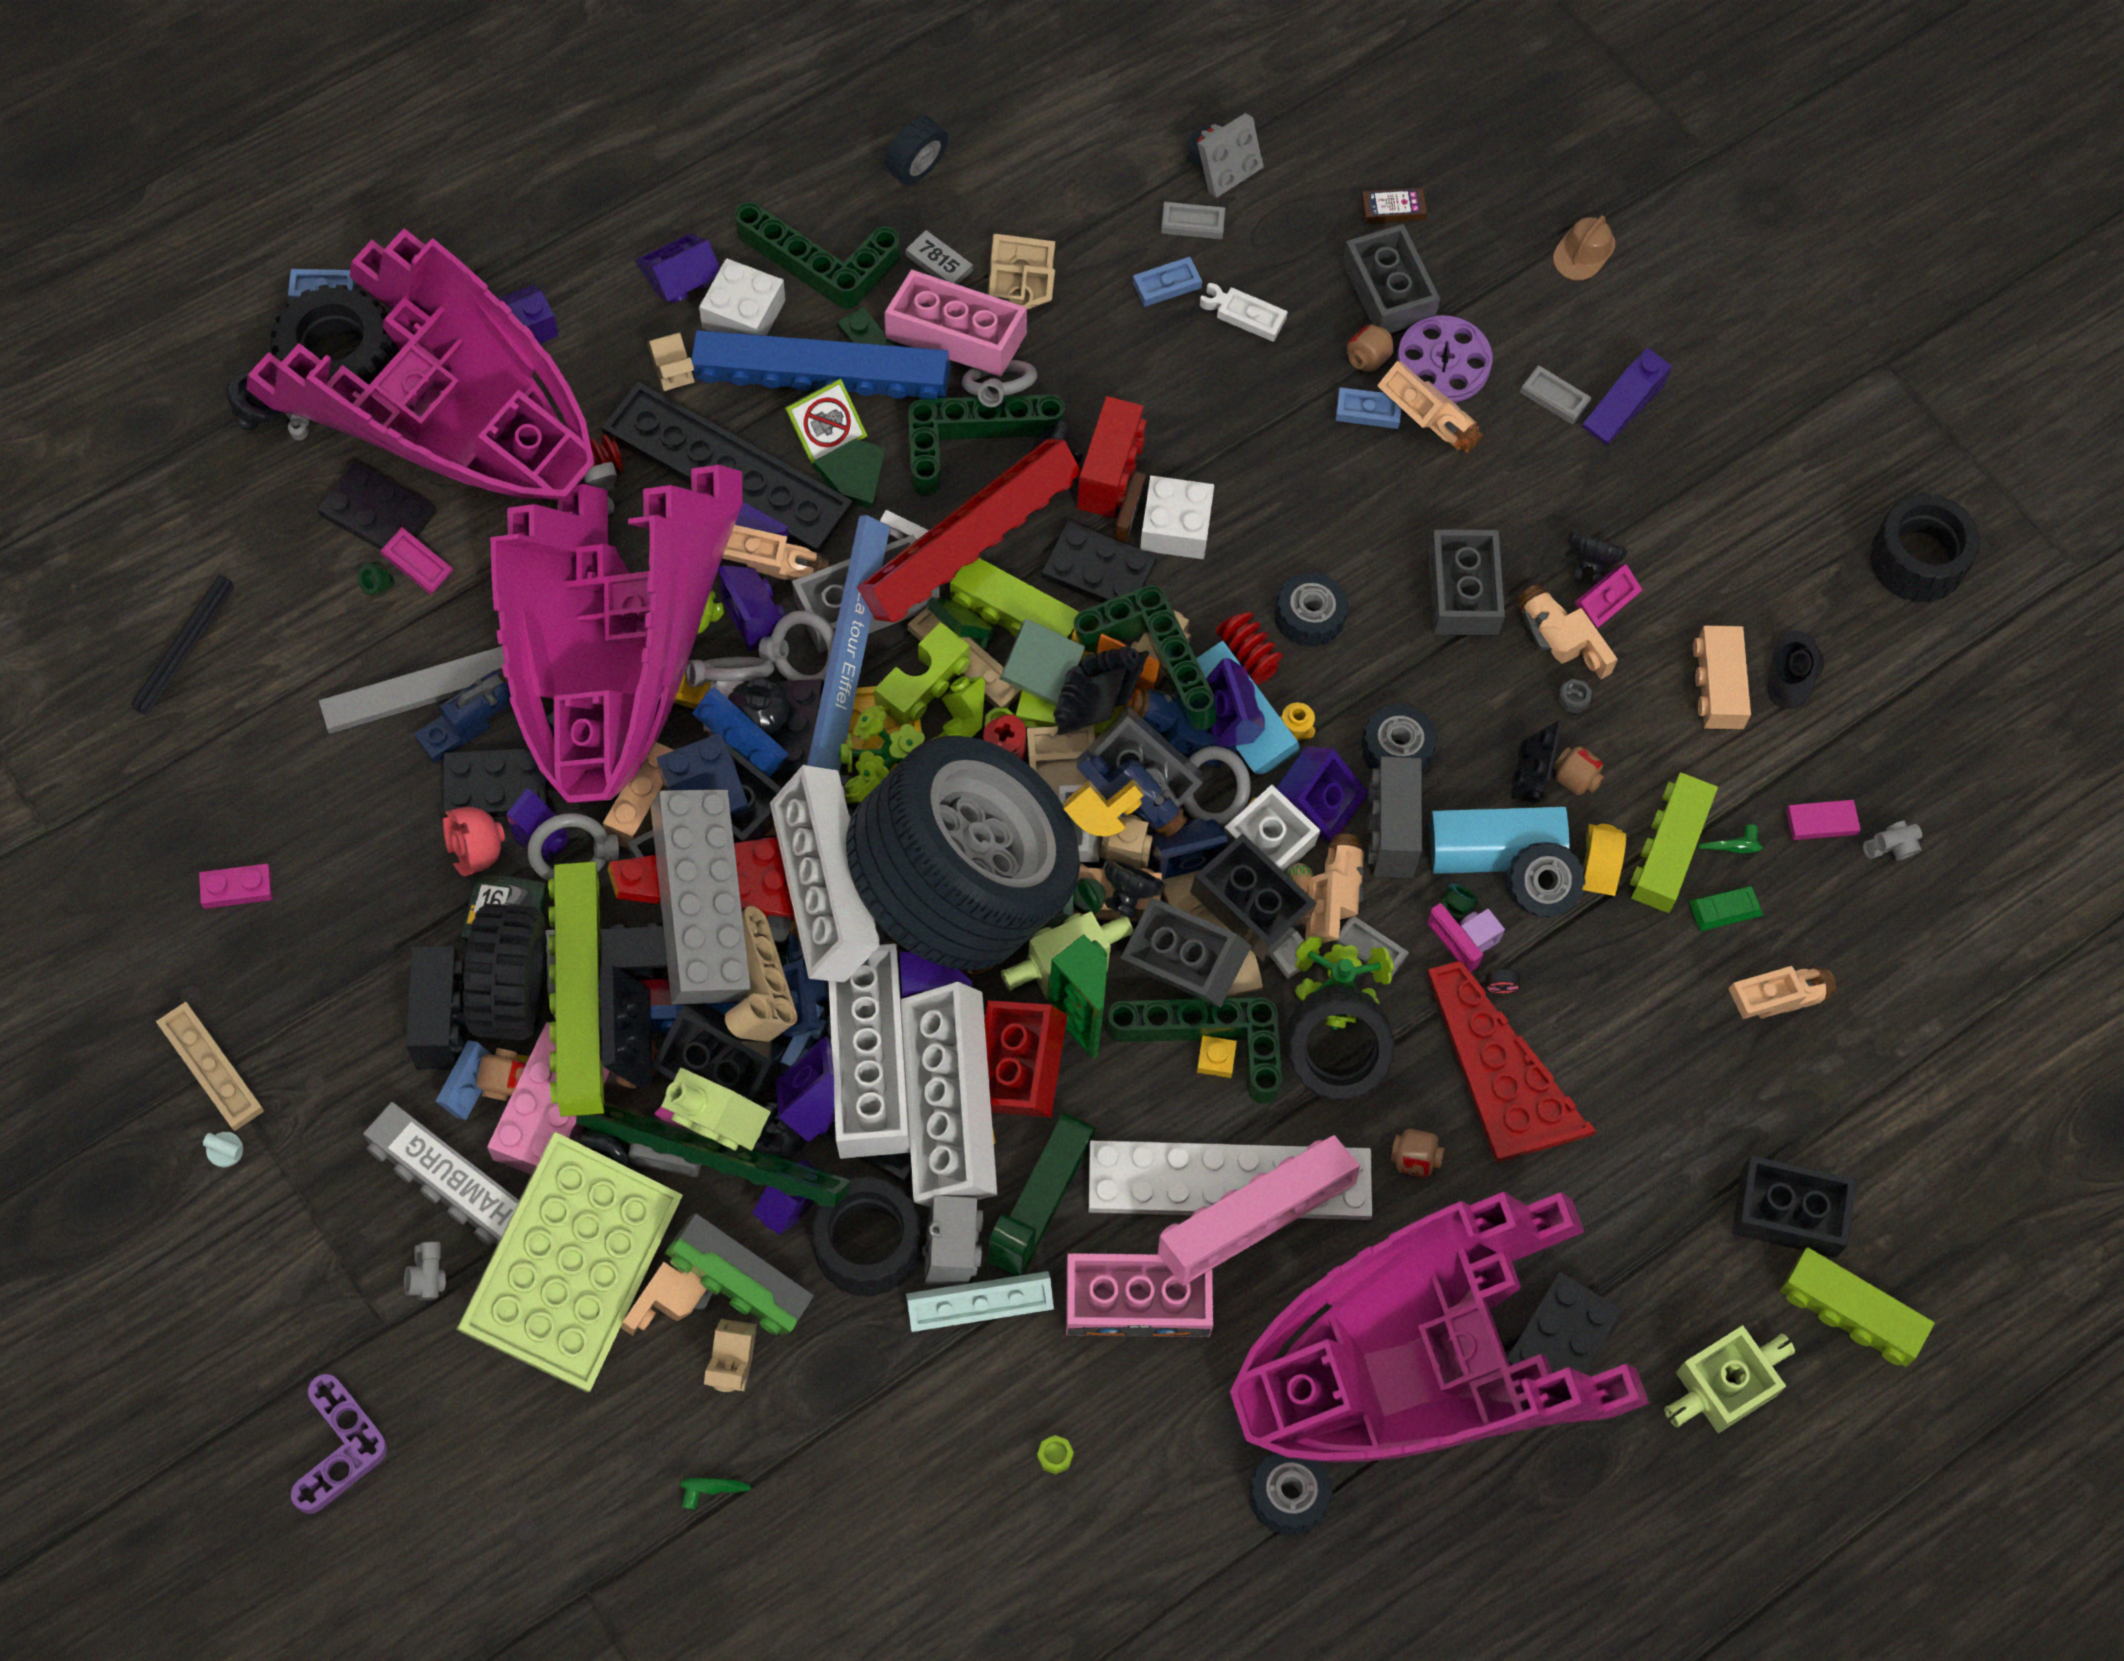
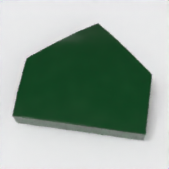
[812,439,886,508]
[928,597,997,649]

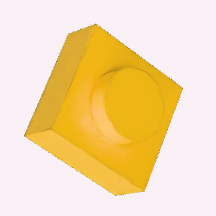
[674,670,714,709]
[1197,1036,1237,1078]

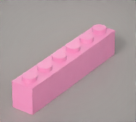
[1158,1135,1360,1286]

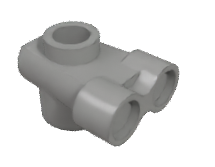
[1863,821,1922,861]
[404,1242,446,1300]

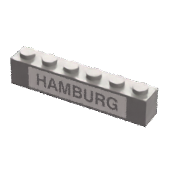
[363,1102,519,1246]

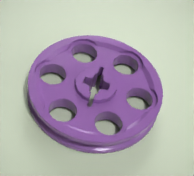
[1397,315,1492,403]

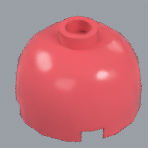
[442,806,505,877]

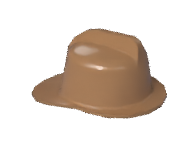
[1553,215,1616,281]

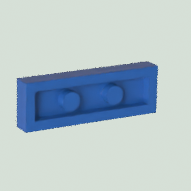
[692,687,789,778]

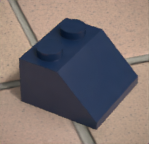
[656,733,748,814]
[1149,819,1228,880]

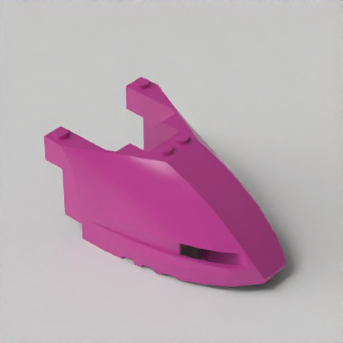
[246,228,594,500]
[490,465,743,803]
[1230,1192,1649,1462]

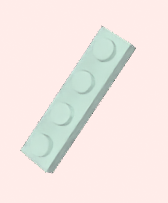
[906,1271,1054,1332]

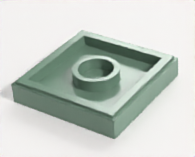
[999,618,1085,706]

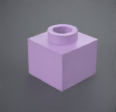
[1460,908,1505,953]

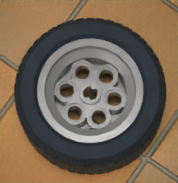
[846,736,1080,970]

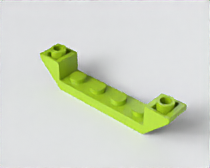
[844,676,985,807]

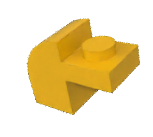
[1063,779,1144,836]
[1582,824,1626,896]

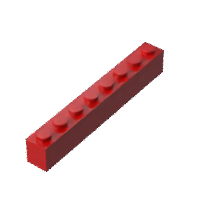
[857,439,1081,623]

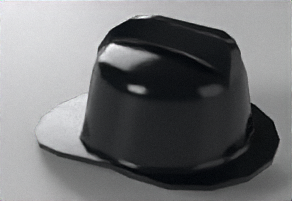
[1767,630,1824,709]

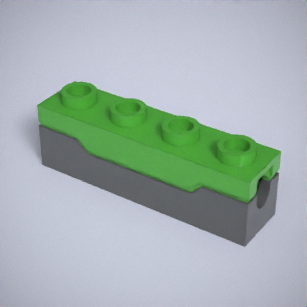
[665,1213,814,1335]

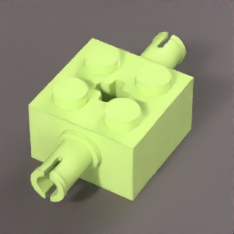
[1001,911,1134,999]
[661,1067,771,1151]
[1664,1325,1795,1433]

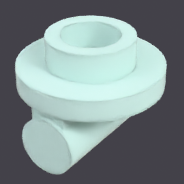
[203,1132,243,1167]

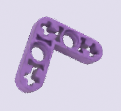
[291,1374,388,1514]

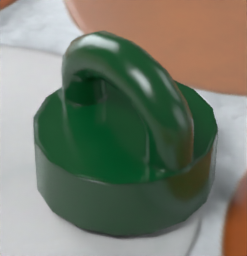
[358,562,395,595]
[1073,878,1105,914]
[1440,883,1478,920]

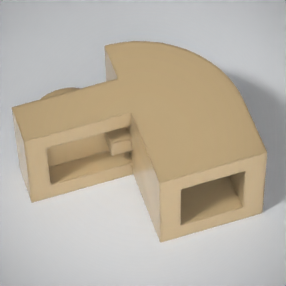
[647,333,694,391]
[704,1319,757,1392]

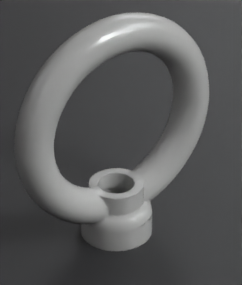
[962,360,1037,407]
[759,611,835,682]
[686,657,774,687]
[1182,746,1251,826]
[527,813,619,881]

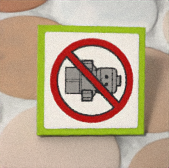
[785,379,867,465]

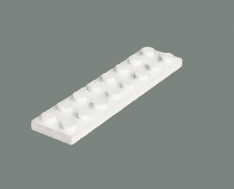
[1088,1141,1372,1220]

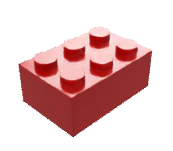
[1077,396,1147,519]
[984,1000,1067,1117]

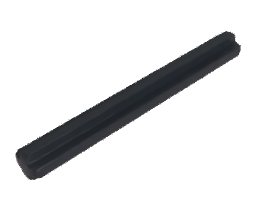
[131,576,234,715]

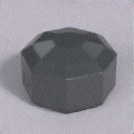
[1558,679,1592,714]

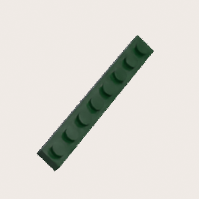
[576,1102,851,1207]

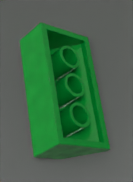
[1048,934,1107,1059]

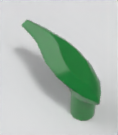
[1698,824,1763,853]
[680,1478,751,1510]

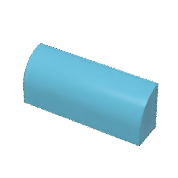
[1188,640,1301,774]
[1428,807,1569,874]

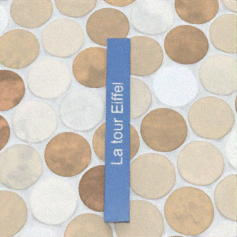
[807,515,890,772]

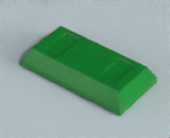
[1688,885,1764,932]

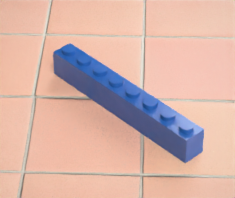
[691,330,951,399]

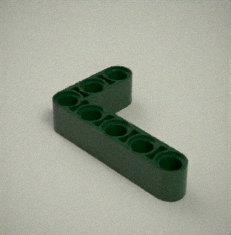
[735,202,900,309]
[908,395,1065,496]
[1074,585,1217,730]
[1106,997,1282,1104]
[988,1112,1096,1276]

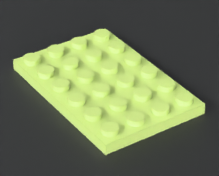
[456,1132,683,1393]

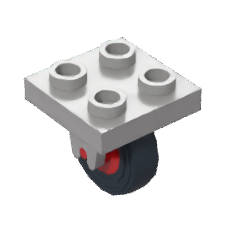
[1187,113,1264,198]

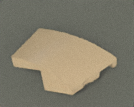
[987,234,1055,309]

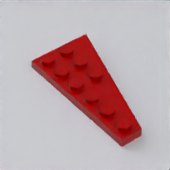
[608,837,796,922]
[1427,961,1596,1163]

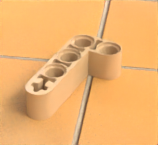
[725,906,797,1042]

